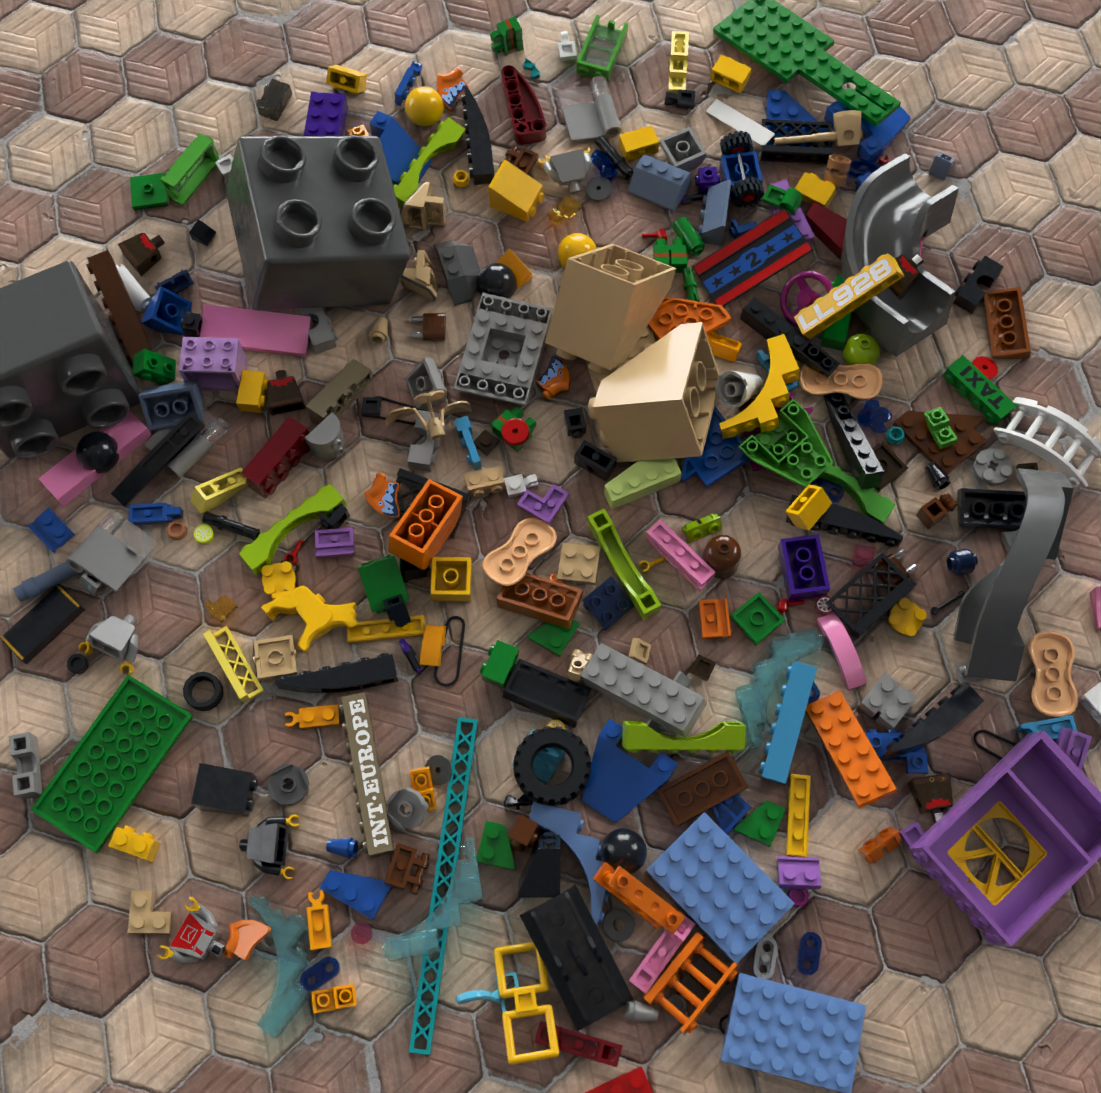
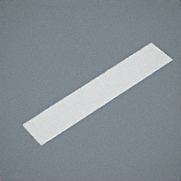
[706,99,775,145]

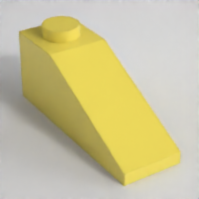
[190,467,247,514]

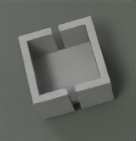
[857,672,917,731]

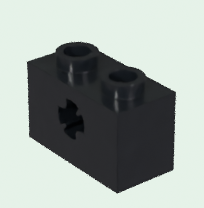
[574,440,617,482]

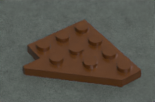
[893,411,987,475]

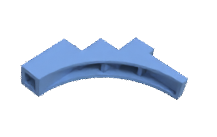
[529,801,609,925]

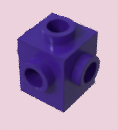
[695,166,721,194]

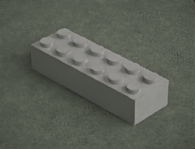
[580,643,706,738]

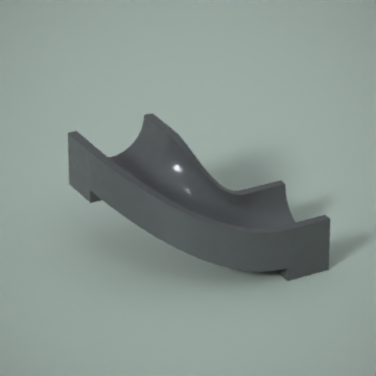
[841,153,959,357]
[953,468,1074,681]

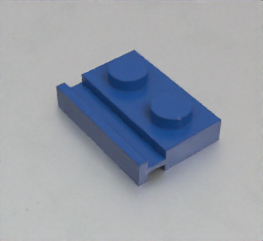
[28,508,75,553]

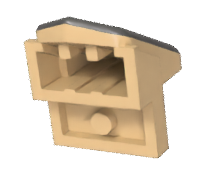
[400,182,446,230]
[400,250,438,301]

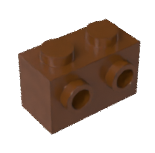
[508,814,539,852]

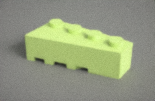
[604,458,682,509]

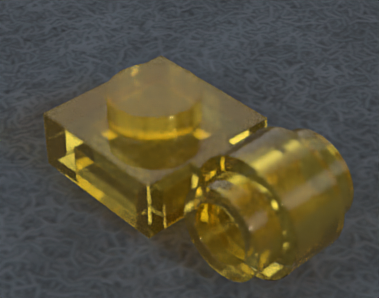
[548,194,581,225]

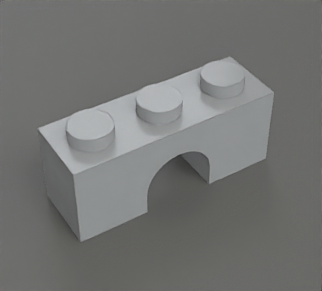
[300,307,338,354]
[407,410,441,472]
[9,732,43,800]

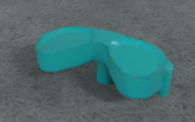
[523,58,540,79]

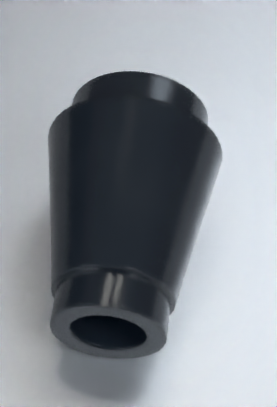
[925,462,951,490]

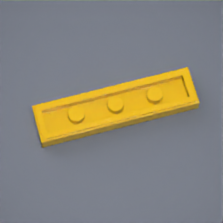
[347,615,425,644]
[786,774,811,857]

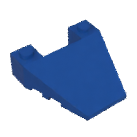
[824,101,911,167]
[369,111,432,186]
[582,719,678,824]

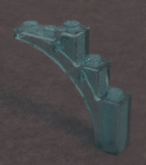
[248,895,310,1038]

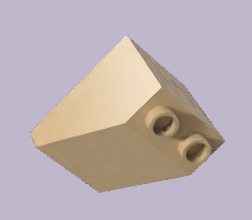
[545,244,676,373]
[588,322,720,462]

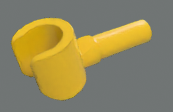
[639,557,665,574]

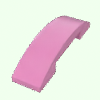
[816,613,867,691]
[629,911,695,994]

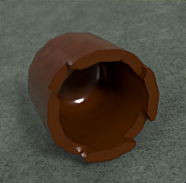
[702,535,741,580]

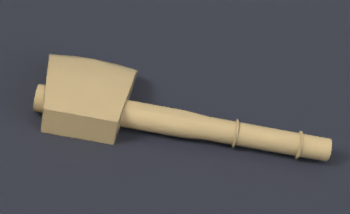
[774,110,863,146]

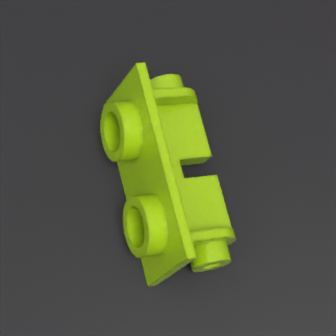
[681,513,722,543]

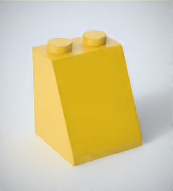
[488,160,544,222]

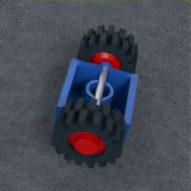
[719,131,764,208]

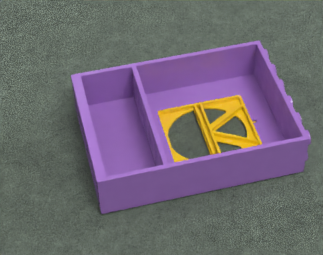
[909,730,1101,947]

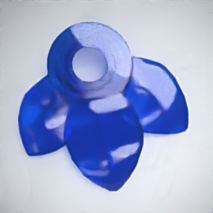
[857,399,892,433]

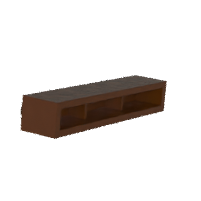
[86,250,153,362]

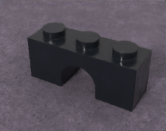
[954,256,1004,314]

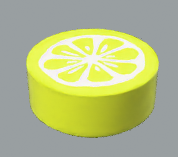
[194,524,214,545]

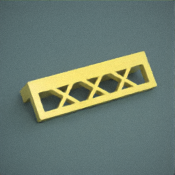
[203,626,264,703]

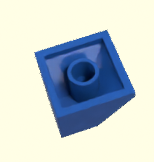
[141,286,192,335]

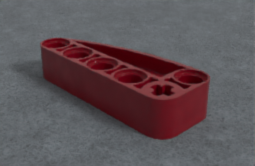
[501,65,546,145]

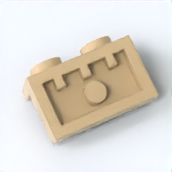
[464,466,506,497]

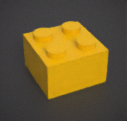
[431,557,472,602]

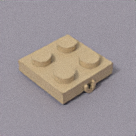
[557,543,601,586]
[253,635,298,681]

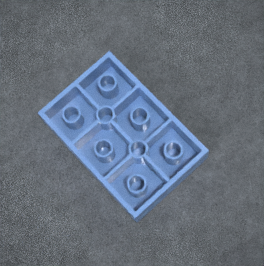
[645,812,795,964]
[719,973,866,1093]

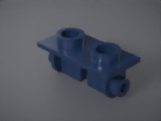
[155,269,194,294]

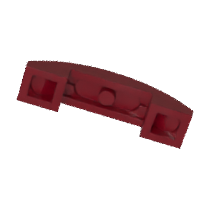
[534,1021,623,1067]

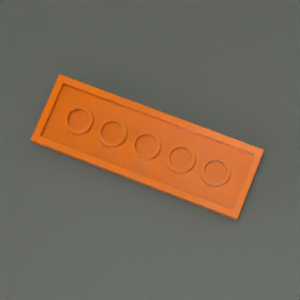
[805,691,897,809]

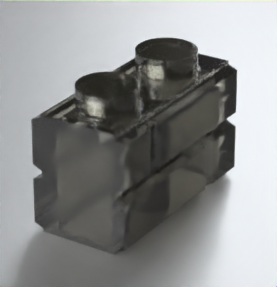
[256,79,292,121]

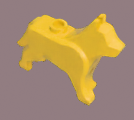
[261,586,359,653]

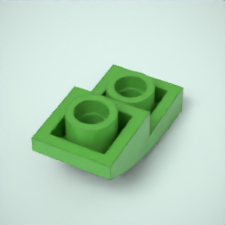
[924,407,958,449]

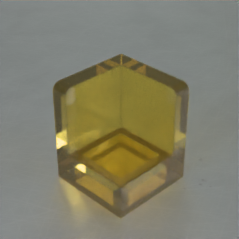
[204,595,238,624]

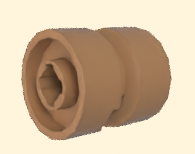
[823,155,851,187]

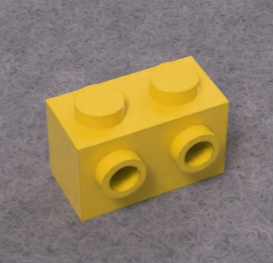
[710,54,752,94]
[326,65,368,95]
[619,125,659,162]
[795,172,836,208]
[236,370,269,413]
[785,484,832,531]
[108,825,161,863]

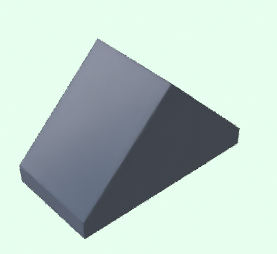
[929,152,956,180]

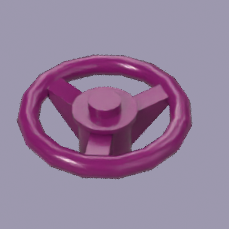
[780,271,833,327]

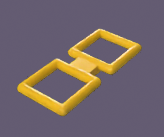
[493,942,559,1065]

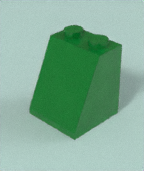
[358,554,409,614]

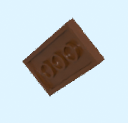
[657,751,749,827]

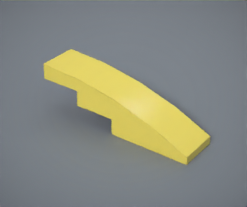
[668,31,689,93]

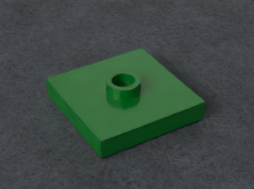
[130,172,169,210]
[730,592,786,646]

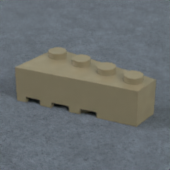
[306,358,373,426]

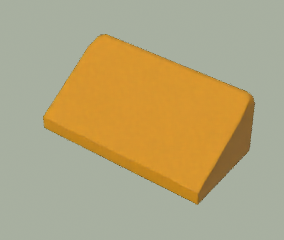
[496,249,532,289]
[707,332,743,362]

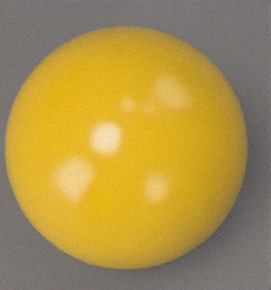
[405,86,444,127]
[557,233,597,269]

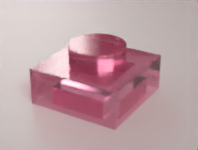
[852,544,875,566]

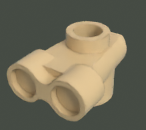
[567,649,593,682]

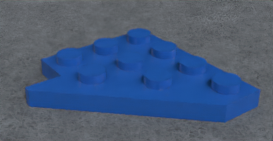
[765,90,827,147]
[681,406,750,488]

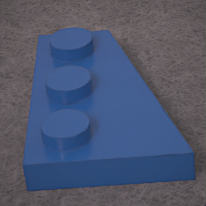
[319,870,392,920]

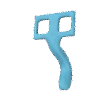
[456,972,519,1012]

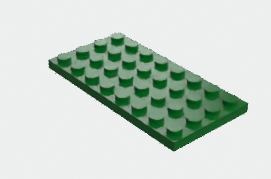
[31,675,194,854]

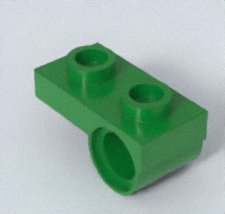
[762,184,803,215]

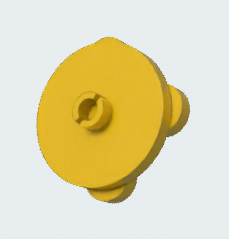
[261,561,296,595]
[888,598,927,637]

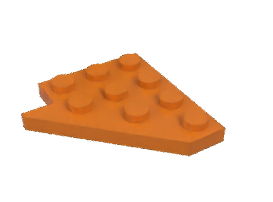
[648,296,732,340]

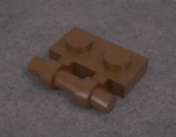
[498,145,538,175]
[384,843,430,895]

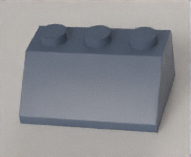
[628,154,691,212]
[698,180,731,246]
[138,379,204,430]

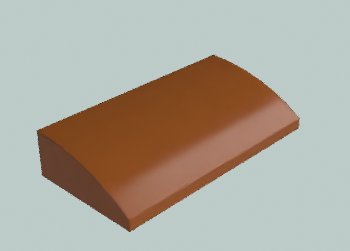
[984,286,1031,359]
[496,573,583,629]

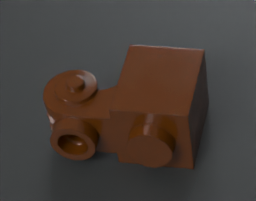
[916,493,958,530]

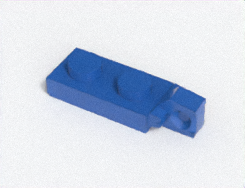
[395,61,422,106]
[128,503,183,525]

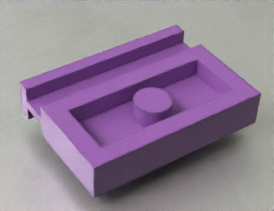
[315,527,355,559]
[1056,726,1092,770]
[777,856,821,889]

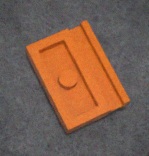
[698,598,731,640]

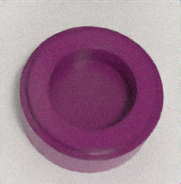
[787,888,809,907]

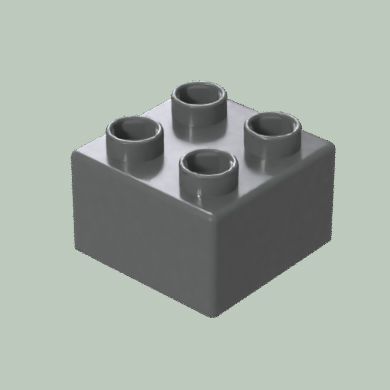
[226,135,411,311]
[0,261,142,459]

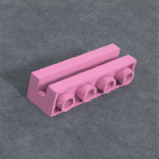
[645,519,715,592]

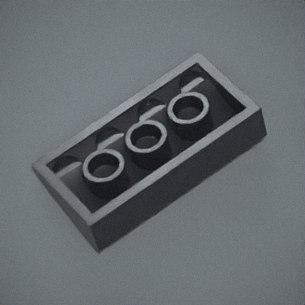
[957,488,1026,530]

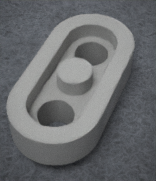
[752,936,778,980]

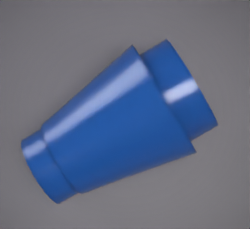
[326,838,358,859]

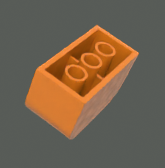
[388,479,463,570]

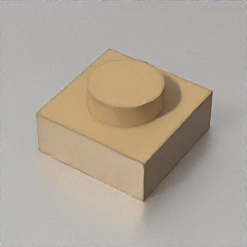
[628,638,651,663]

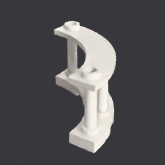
[994,397,1101,488]

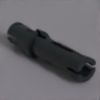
[595,135,634,179]
[202,511,260,540]

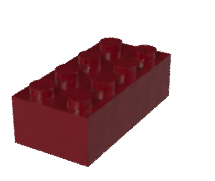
[241,416,310,499]

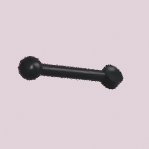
[930,591,965,615]

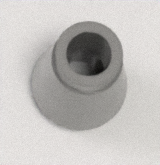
[625,1000,658,1022]

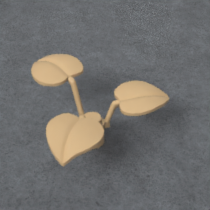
[385,390,472,440]

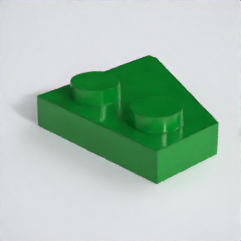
[528,620,580,657]
[733,800,786,847]

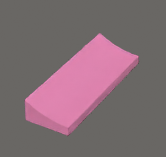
[200,304,313,357]
[39,411,152,507]

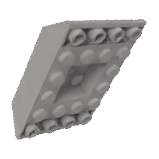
[453,293,553,406]

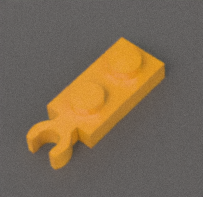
[285,704,340,729]
[306,890,332,951]

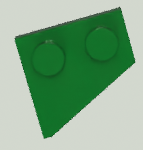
[476,821,515,871]

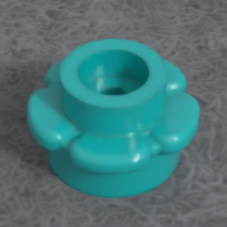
[886,427,905,444]

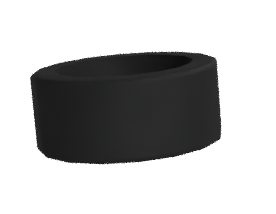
[183,671,223,711]

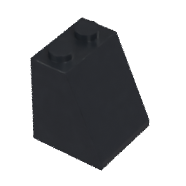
[191,763,258,817]
[518,832,560,898]

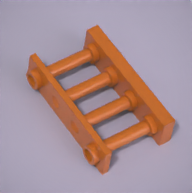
[592,862,685,935]
[643,931,738,1036]

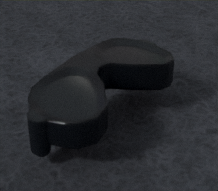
[503,794,532,810]

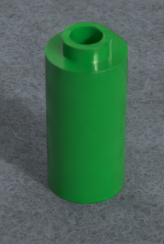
[672,217,705,256]

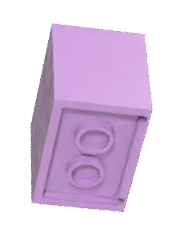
[179,337,248,392]

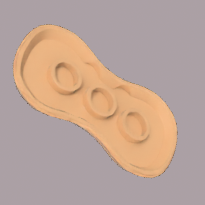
[799,363,883,400]
[482,518,557,586]
[1028,631,1078,717]

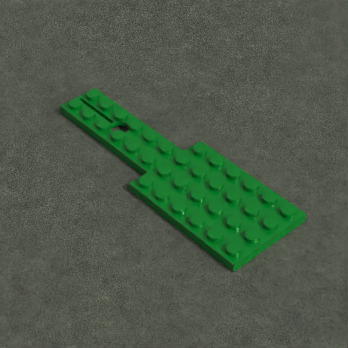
[713,0,901,127]

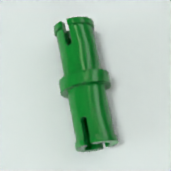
[681,267,700,302]

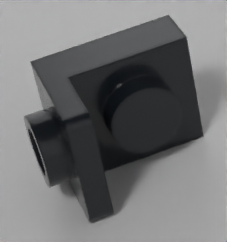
[318,504,350,529]

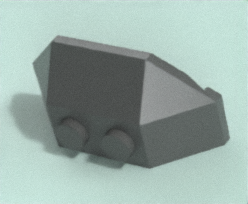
[434,240,481,306]

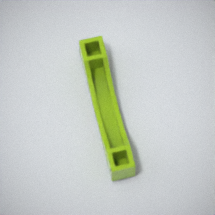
[393,117,466,208]
[239,483,347,576]
[587,508,661,621]
[622,721,746,753]

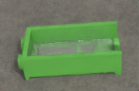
[576,15,628,82]
[160,133,220,206]

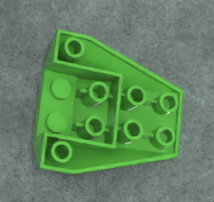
[738,398,834,488]

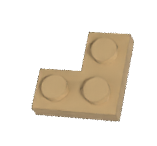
[128,890,173,934]

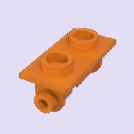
[858,827,902,864]

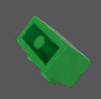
[133,349,176,386]
[480,640,520,689]

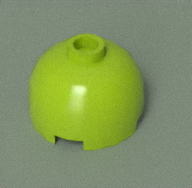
[842,333,880,366]

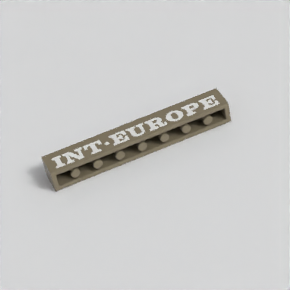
[339,692,395,858]

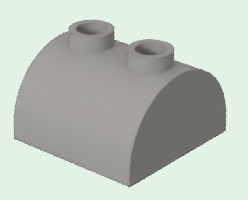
[659,127,707,172]
[405,358,447,409]
[305,412,345,459]

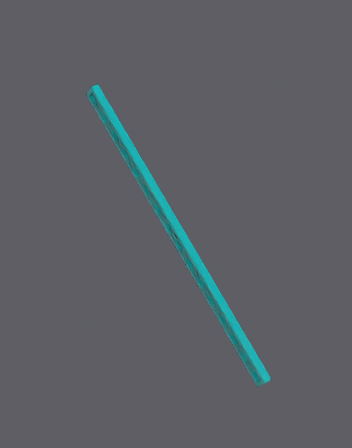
[409,717,478,1055]

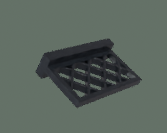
[760,119,833,164]
[396,468,471,538]
[825,552,917,639]

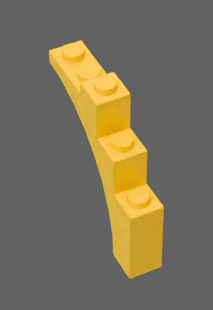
[719,334,800,439]

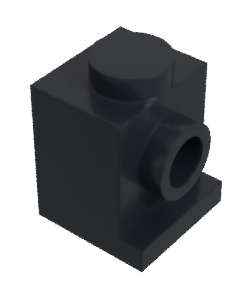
[181,312,203,337]
[564,407,586,439]
[400,558,430,583]
[383,594,411,627]

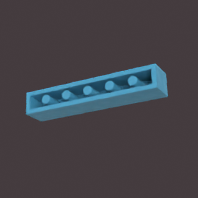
[759,661,817,786]

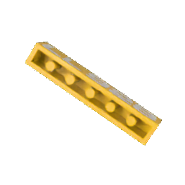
[794,253,904,339]

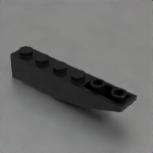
[462,87,495,185]
[740,297,840,377]
[824,393,884,490]
[111,412,205,507]
[786,495,903,547]
[275,653,399,693]
[882,683,984,759]

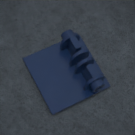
[582,576,634,630]

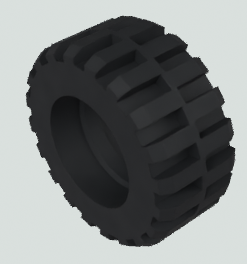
[513,726,591,807]

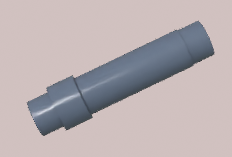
[13,562,85,602]

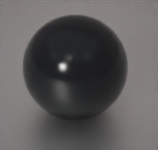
[477,263,517,299]
[76,432,119,474]
[600,828,647,874]

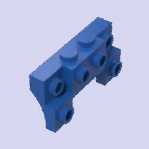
[865,729,929,774]

